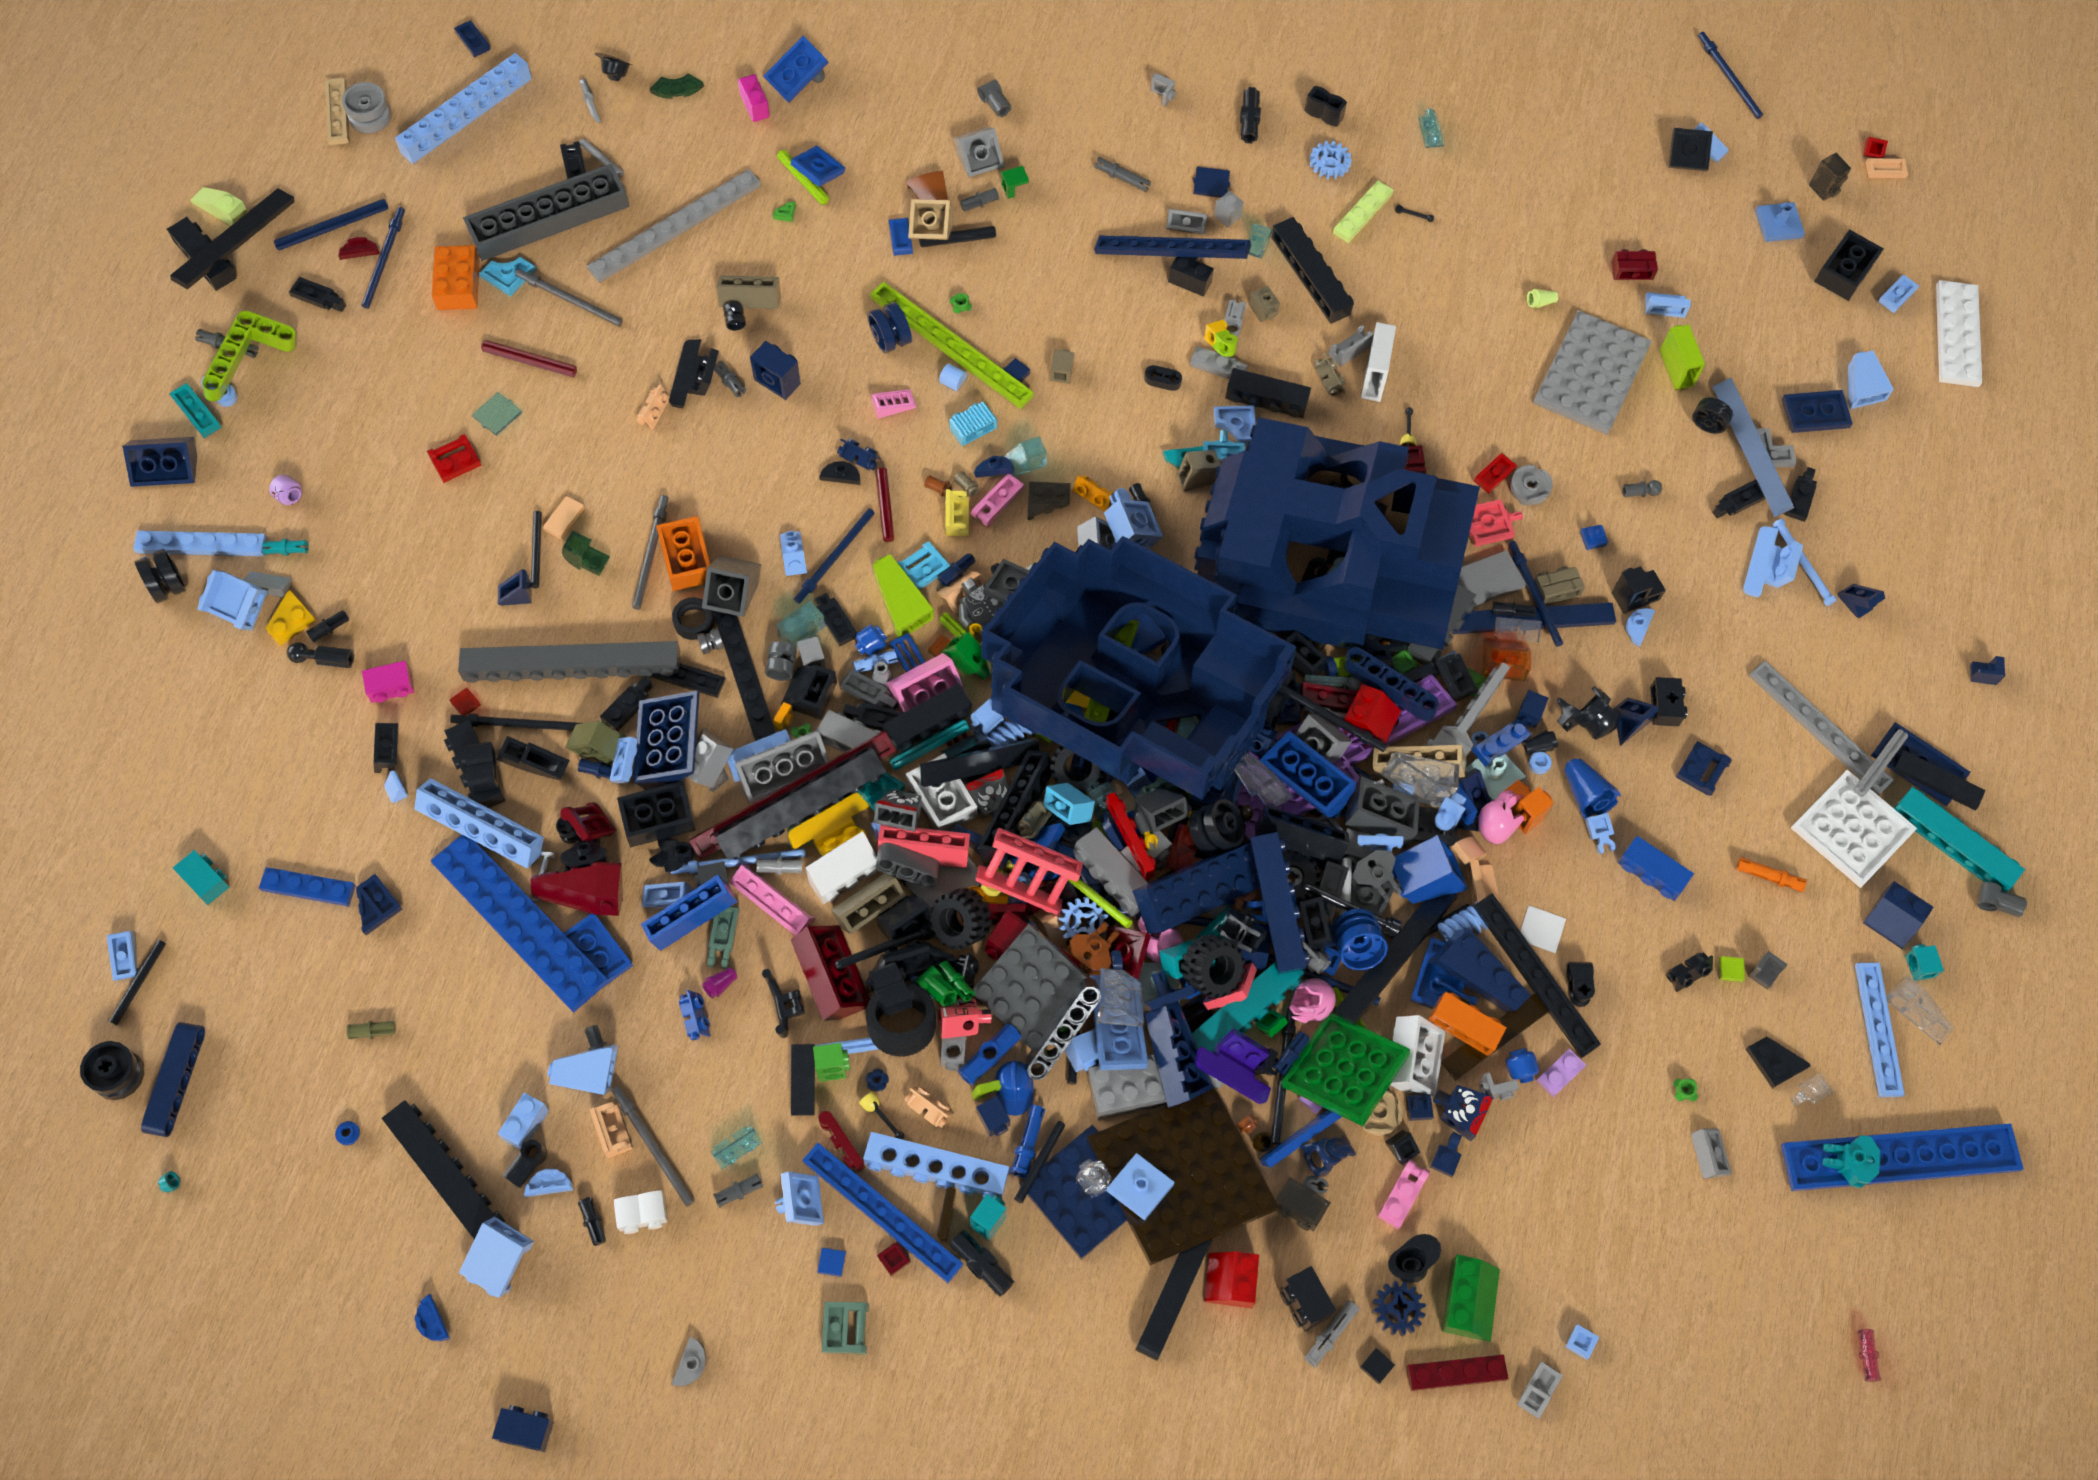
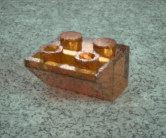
[1482,637,1531,681]

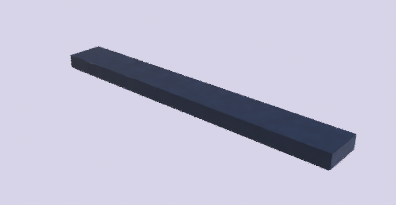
[1094,235,1251,259]
[1452,603,1616,634]

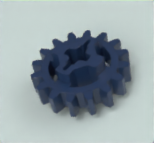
[1372,1281,1426,1336]

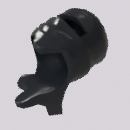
[1557,686,1621,740]

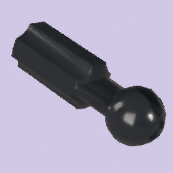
[286,642,354,668]

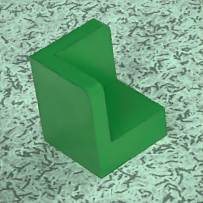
[1001,166,1029,199]

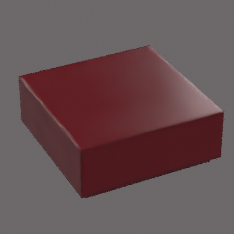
[877,1241,911,1276]

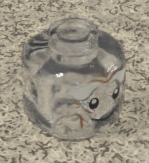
[1076,1159,1112,1197]

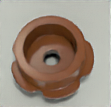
[1237,1114,1258,1135]

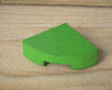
[773,202,796,222]

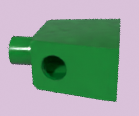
[941,632,990,680]

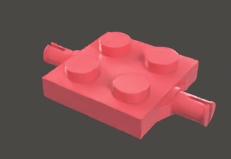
[1469,499,1523,547]

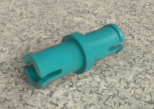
[262,539,309,556]

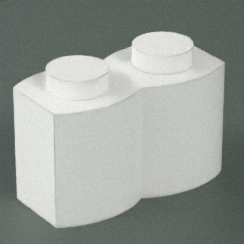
[614,1190,668,1234]

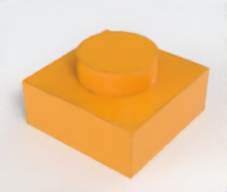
[774,702,794,731]

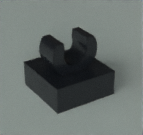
[1254,1048,1278,1076]

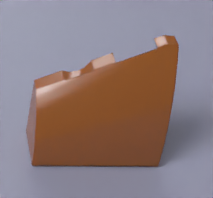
[907,171,948,200]

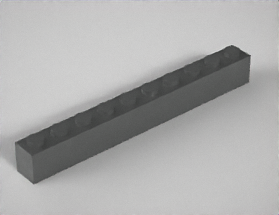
[458,641,680,683]

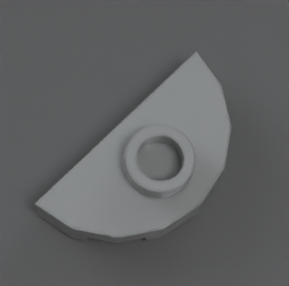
[671,1337,707,1387]

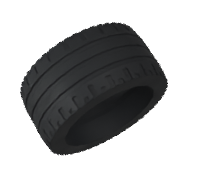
[866,982,936,1057]

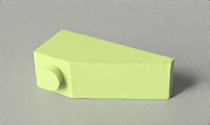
[190,187,248,226]

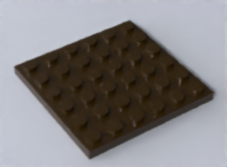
[1087,1087,1279,1266]

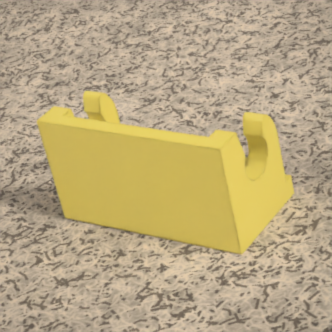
[946,489,969,536]

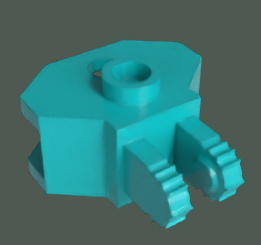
[1823,1135,1880,1188]

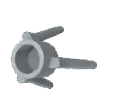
[1301,940,1331,974]

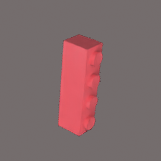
[877,825,970,868]

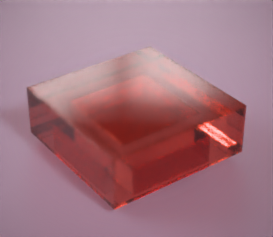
[449,687,481,715]

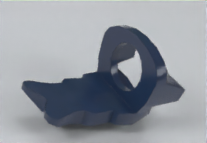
[1300,1134,1356,1178]

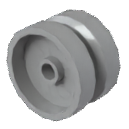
[342,82,391,133]

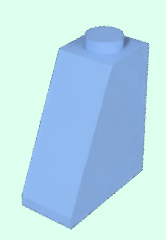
[1848,350,1894,409]
[548,1045,619,1095]

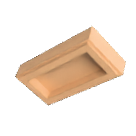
[1865,158,1908,178]
[543,496,585,540]

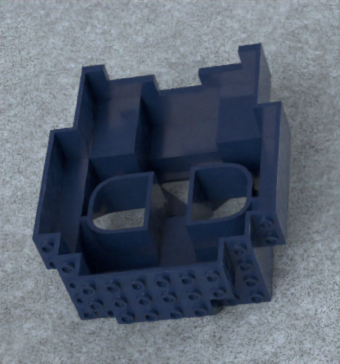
[1194,417,1480,650]
[981,536,1296,800]

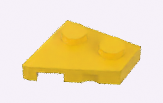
[265,590,316,646]

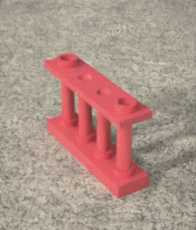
[975,828,1083,916]

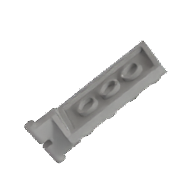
[1426,663,1510,764]

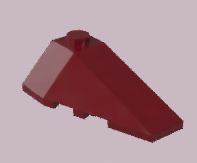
[530,862,623,916]

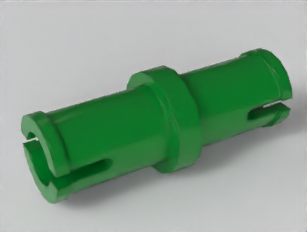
[937,961,975,1002]

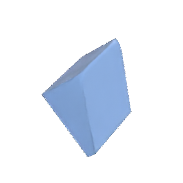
[384,770,408,803]

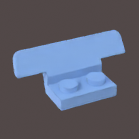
[1743,526,1803,598]

